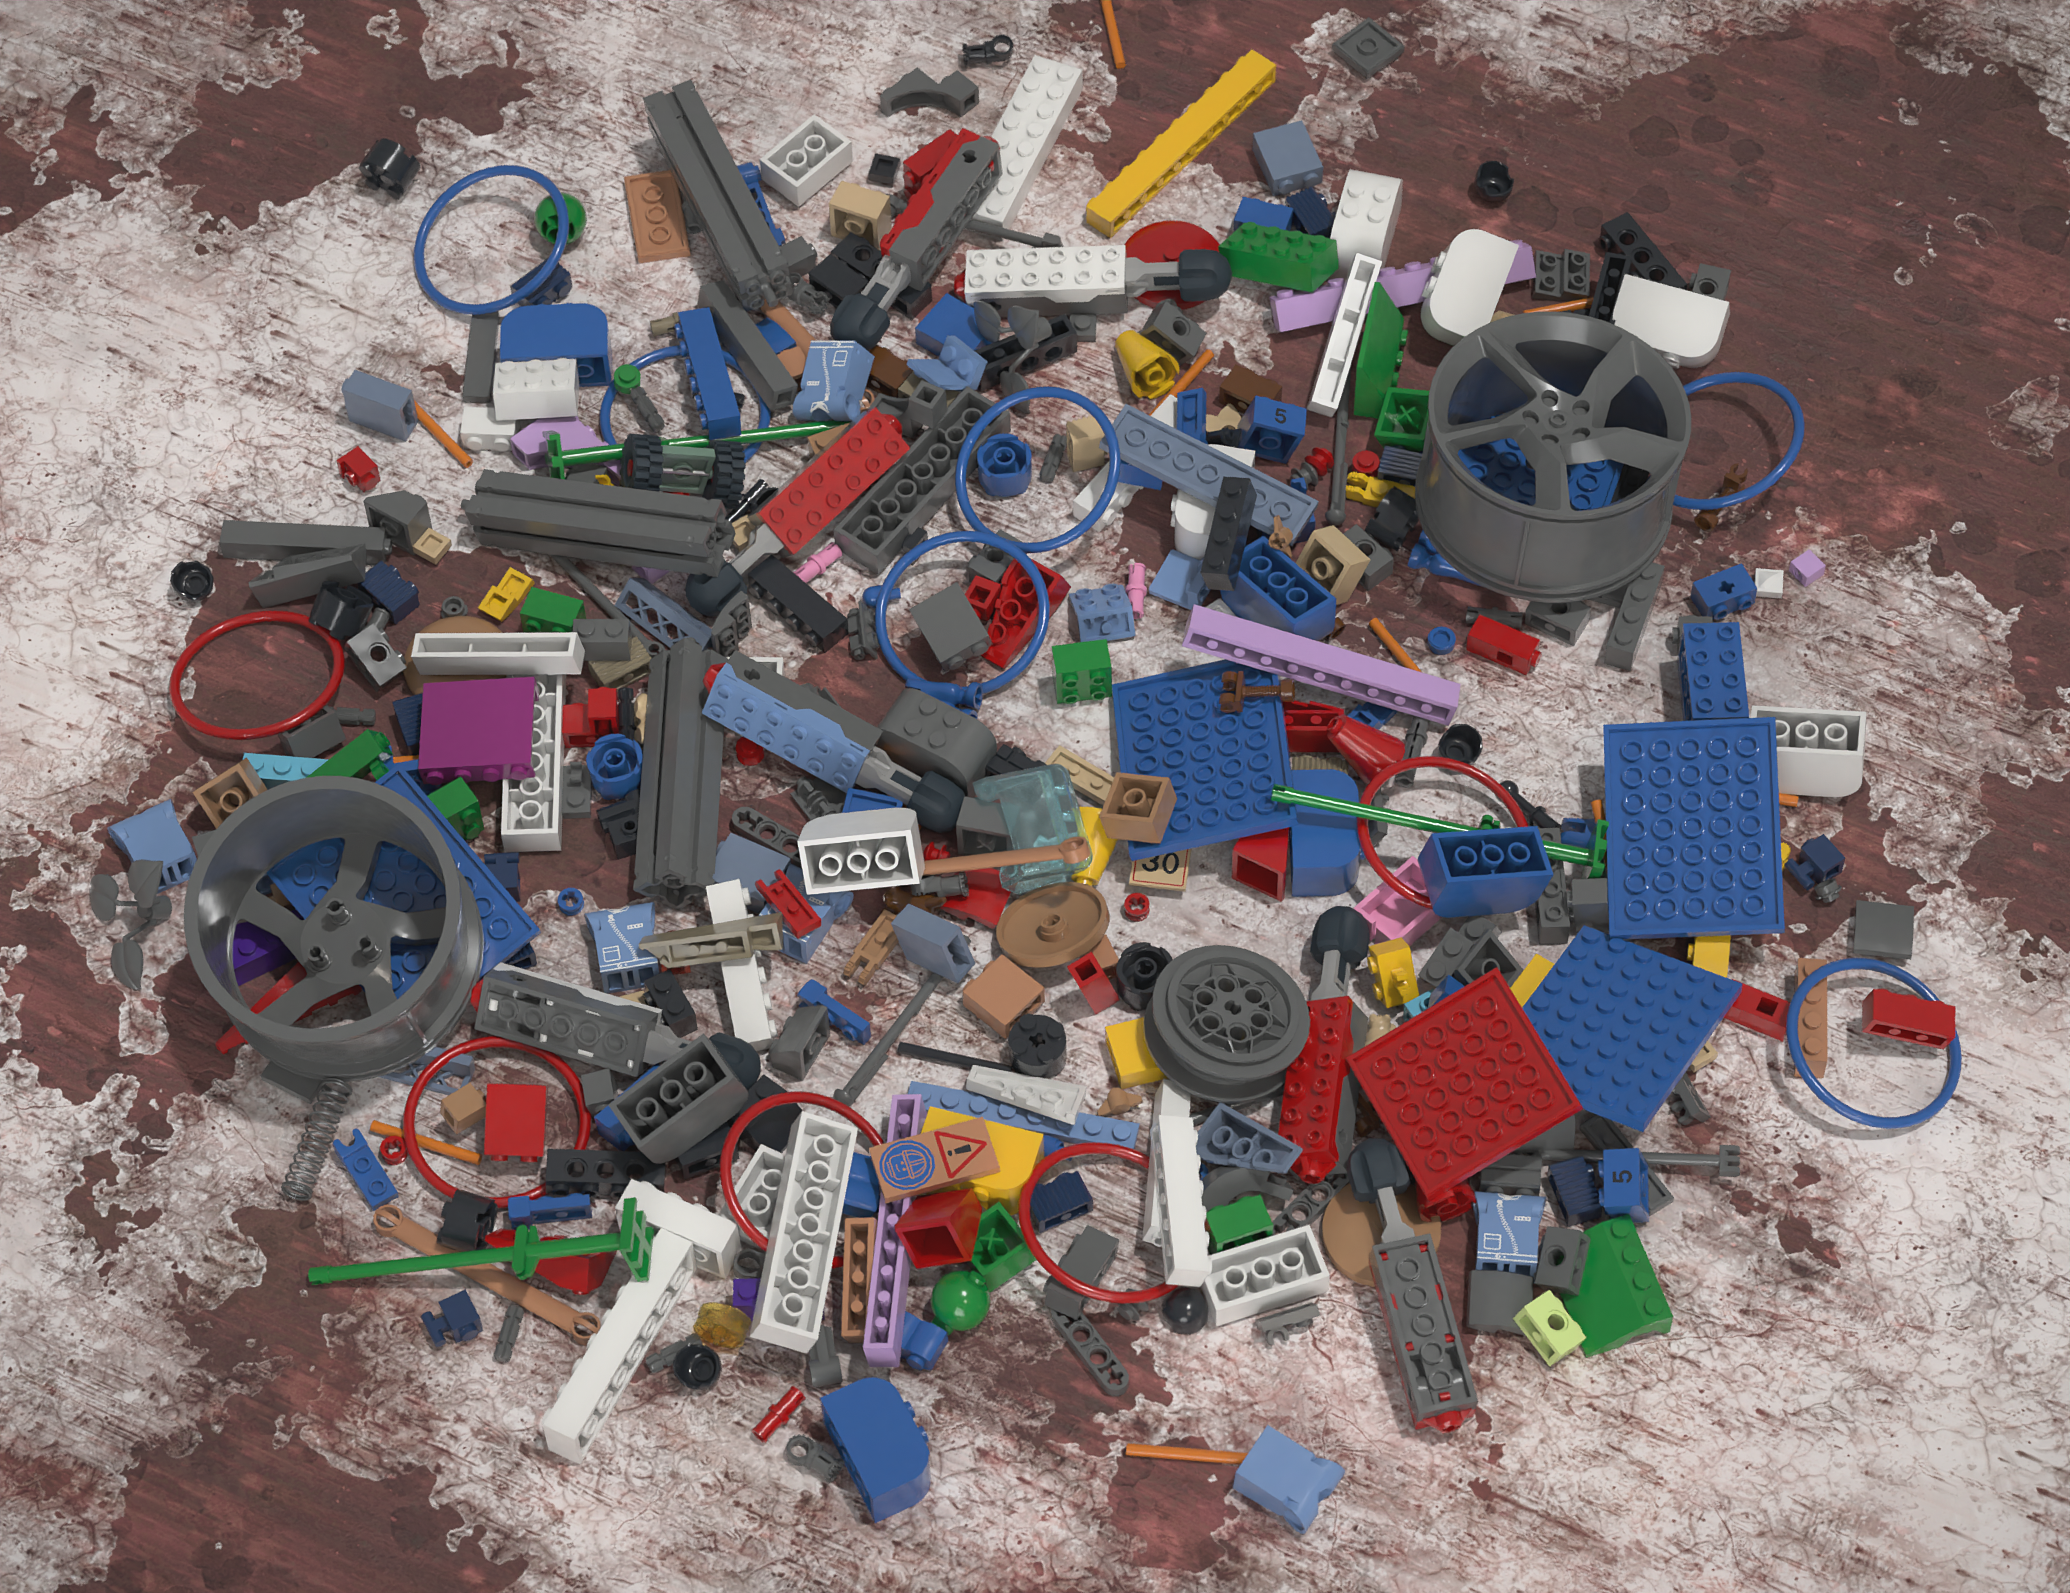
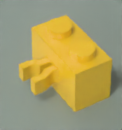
[1367,937,1419,1008]

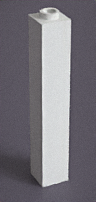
[1142,1079,1191,1247]

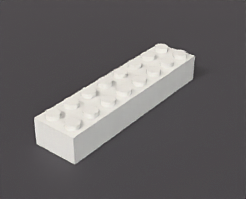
[966,55,1083,241]
[501,674,566,852]
[750,1111,858,1354]
[542,1228,697,1464]

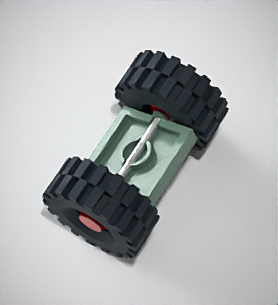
[619,434,746,509]

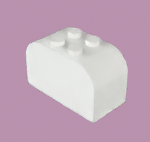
[1328,169,1403,281]
[1421,229,1519,346]
[1613,274,1730,369]
[1171,444,1255,560]
[1751,706,1866,797]
[797,808,925,895]

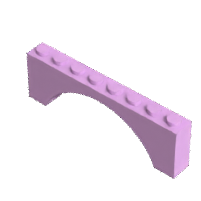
[510,416,670,584]

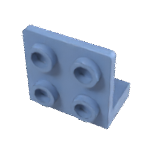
[906,336,987,392]
[1149,550,1211,610]
[1069,583,1136,642]

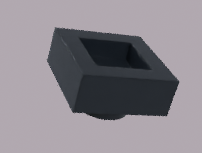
[868,153,901,185]
[902,527,928,566]

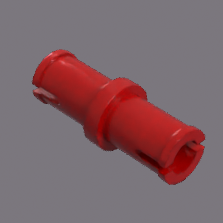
[751,1386,806,1443]

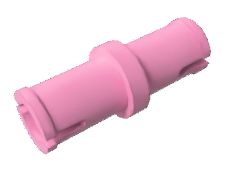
[793,542,842,583]
[1125,563,1147,619]

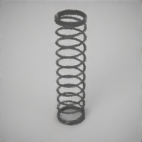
[281,1077,353,1201]

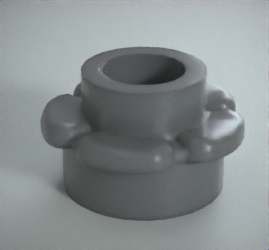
[441,596,468,618]
[1814,878,1842,903]

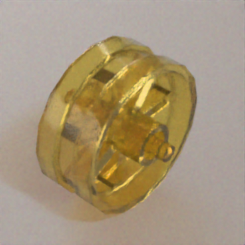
[693,1302,751,1349]

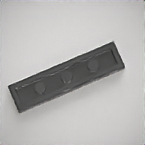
[463,311,500,402]
[1579,1114,1674,1216]

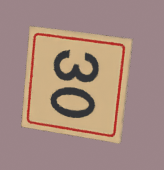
[1129,848,1192,892]

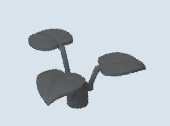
[974,301,1052,414]
[89,859,172,990]

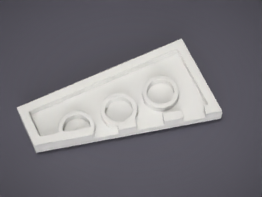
[966,1065,1087,1125]

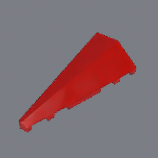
[215,962,362,1055]

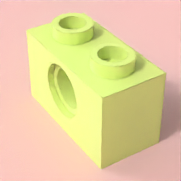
[1513,1290,1586,1366]

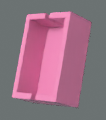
[1353,856,1442,946]

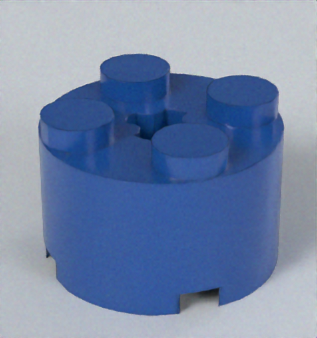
[977,434,1032,497]
[586,734,643,800]

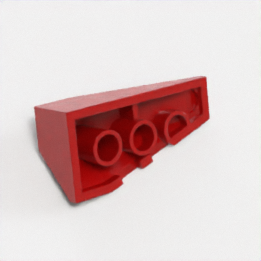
[981,558,1071,669]
[485,1228,617,1295]

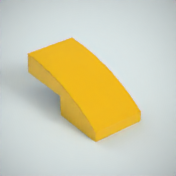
[478,567,535,622]

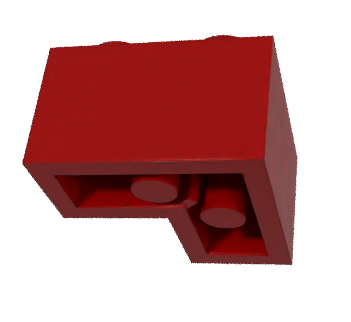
[562,687,621,748]

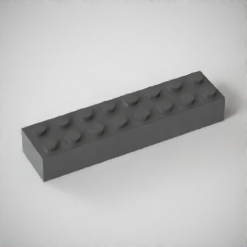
[834,386,1011,574]

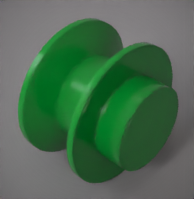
[614,364,641,394]

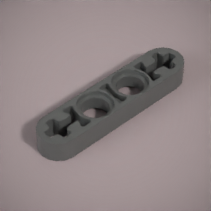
[732,807,802,869]
[1272,1173,1350,1236]
[1051,1308,1129,1396]

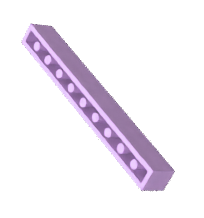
[1270,240,1536,332]
[1182,604,1460,726]
[863,1094,927,1367]

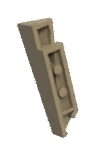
[639,912,783,968]

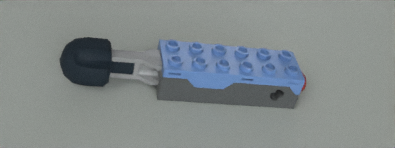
[702,650,965,833]

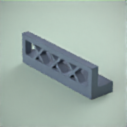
[615,578,713,651]
[379,1047,475,1095]

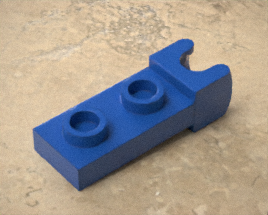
[1177,387,1208,445]
[797,979,871,1045]
[333,1128,399,1211]
[508,1193,593,1230]

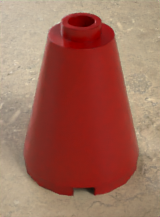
[1327,715,1405,785]
[1415,1178,1477,1222]

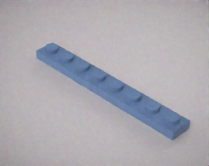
[908,1081,1139,1150]

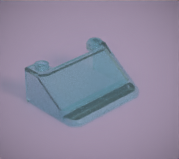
[973,764,1093,895]

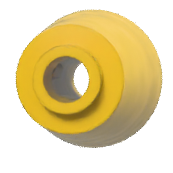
[1115,330,1180,399]
[1068,807,1118,887]

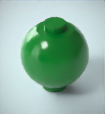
[534,192,587,244]
[931,1271,990,1335]

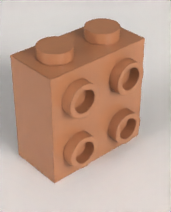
[963,954,1045,1039]

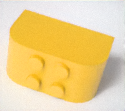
[921,1106,1044,1216]

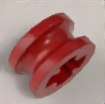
[1124,893,1150,922]
[380,1135,408,1165]

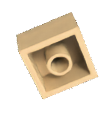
[829,180,892,250]
[1296,525,1371,605]

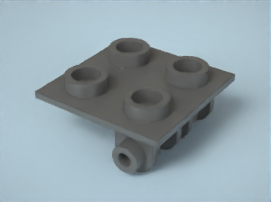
[790,777,855,821]

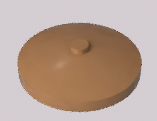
[996,882,1110,968]
[1322,1183,1441,1287]

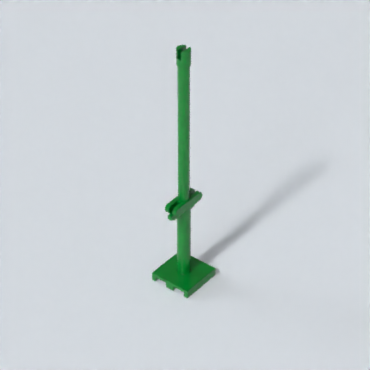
[542,420,851,479]
[1270,784,1609,879]
[308,1197,654,1285]

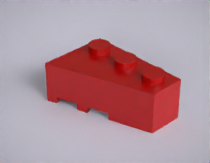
[1283,700,1344,752]

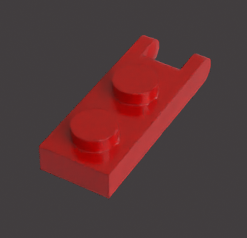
[755,869,821,939]

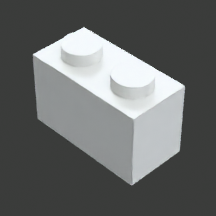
[460,407,520,452]

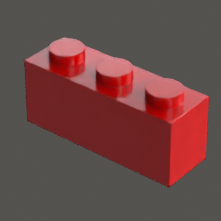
[1862,989,1956,1050]

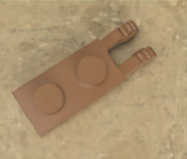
[843,909,899,986]

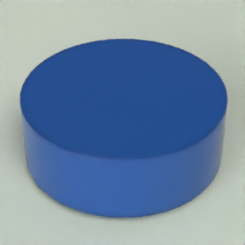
[1427,627,1456,655]

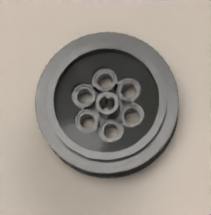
[1143,945,1310,1103]

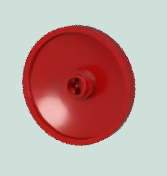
[1124,220,1220,310]

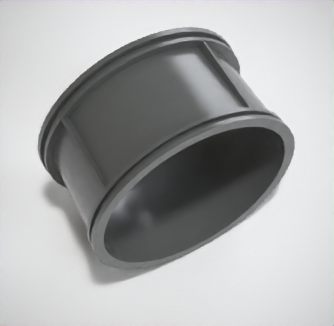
[1415,312,1691,603]
[184,776,484,1082]

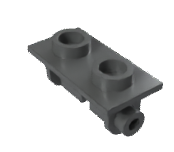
[847,600,879,660]

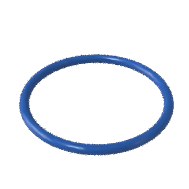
[414,165,569,315]
[600,345,771,462]
[1649,372,1805,510]
[955,386,1121,554]
[875,531,1050,694]
[1786,958,1962,1129]

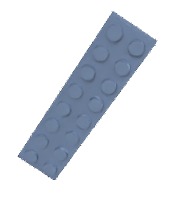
[1099,404,1319,546]

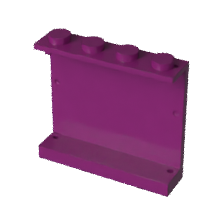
[418,677,539,785]

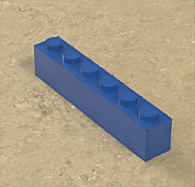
[674,307,741,440]

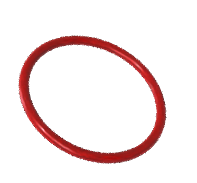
[169,610,345,740]
[1357,756,1528,910]
[403,1036,591,1209]
[720,1091,885,1269]
[1018,1142,1179,1304]

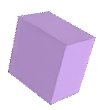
[1789,549,1826,587]

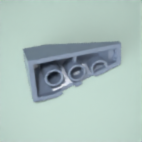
[1196,1102,1303,1174]

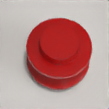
[1304,447,1334,477]
[1352,450,1380,478]
[736,736,764,766]
[923,842,950,861]

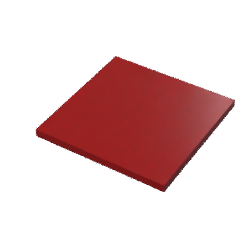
[1346,967,1583,1201]

